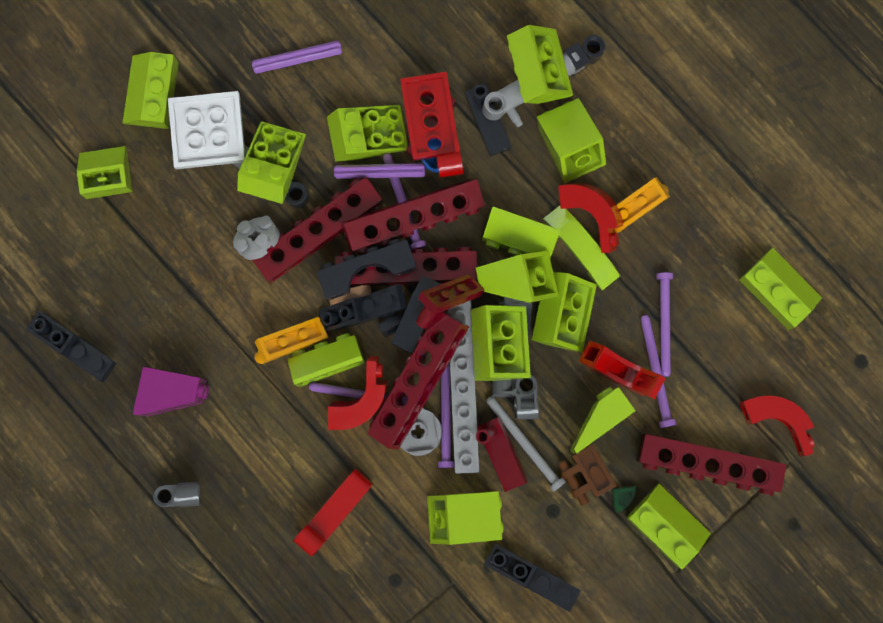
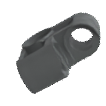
[492,375,539,419]
[153,482,201,507]

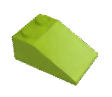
[570,387,636,454]

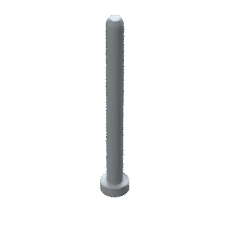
[486,396,566,492]

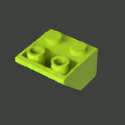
[77,146,133,199]

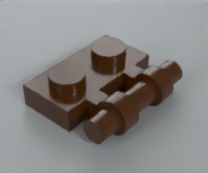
[558,444,617,506]

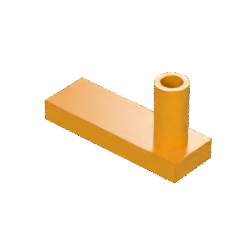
[615,177,670,233]
[255,317,328,364]

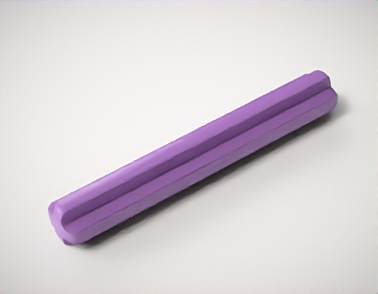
[252,41,342,74]
[334,163,425,179]

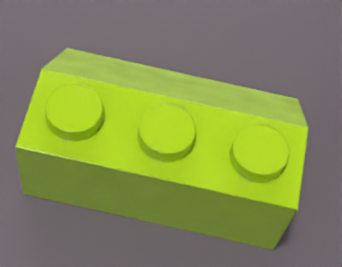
[507,25,573,104]
[123,52,179,129]
[482,207,560,258]
[739,248,822,330]
[532,272,597,353]
[471,305,531,381]
[287,333,365,387]
[626,483,711,569]

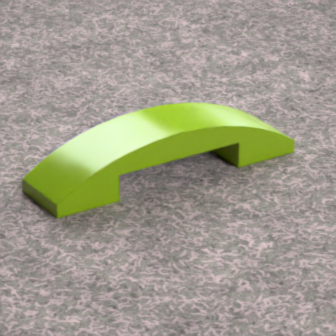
[543,206,620,291]

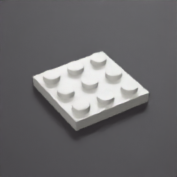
[168,91,245,169]

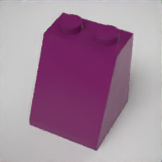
[133,367,210,417]

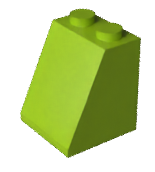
[537,98,606,183]
[476,250,559,303]
[427,491,504,545]

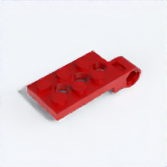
[400,72,463,178]

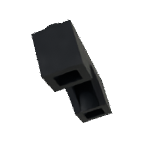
[316,238,417,301]

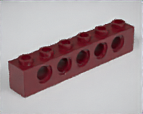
[252,177,383,284]
[341,179,485,253]
[335,247,477,287]
[367,311,470,450]
[637,434,787,496]

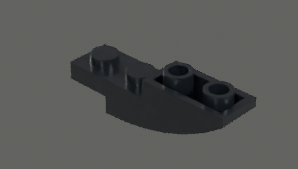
[319,285,407,333]
[26,310,117,383]
[484,543,582,612]

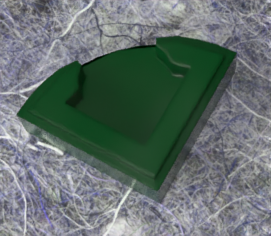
[611,486,636,512]

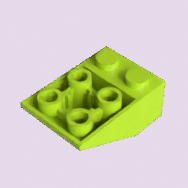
[327,105,408,162]
[237,121,306,204]

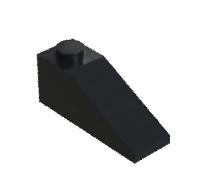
[391,275,440,354]

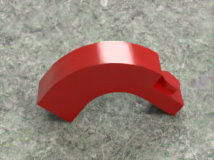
[559,183,623,253]
[579,341,666,400]
[328,356,388,430]
[739,396,814,457]

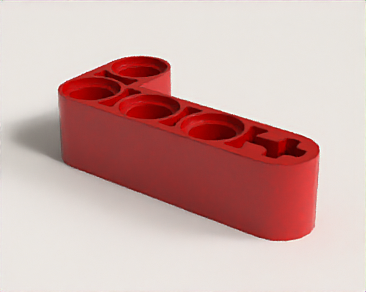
[293,469,373,557]

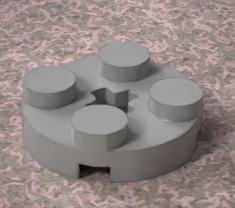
[233,216,280,260]
[401,409,442,456]

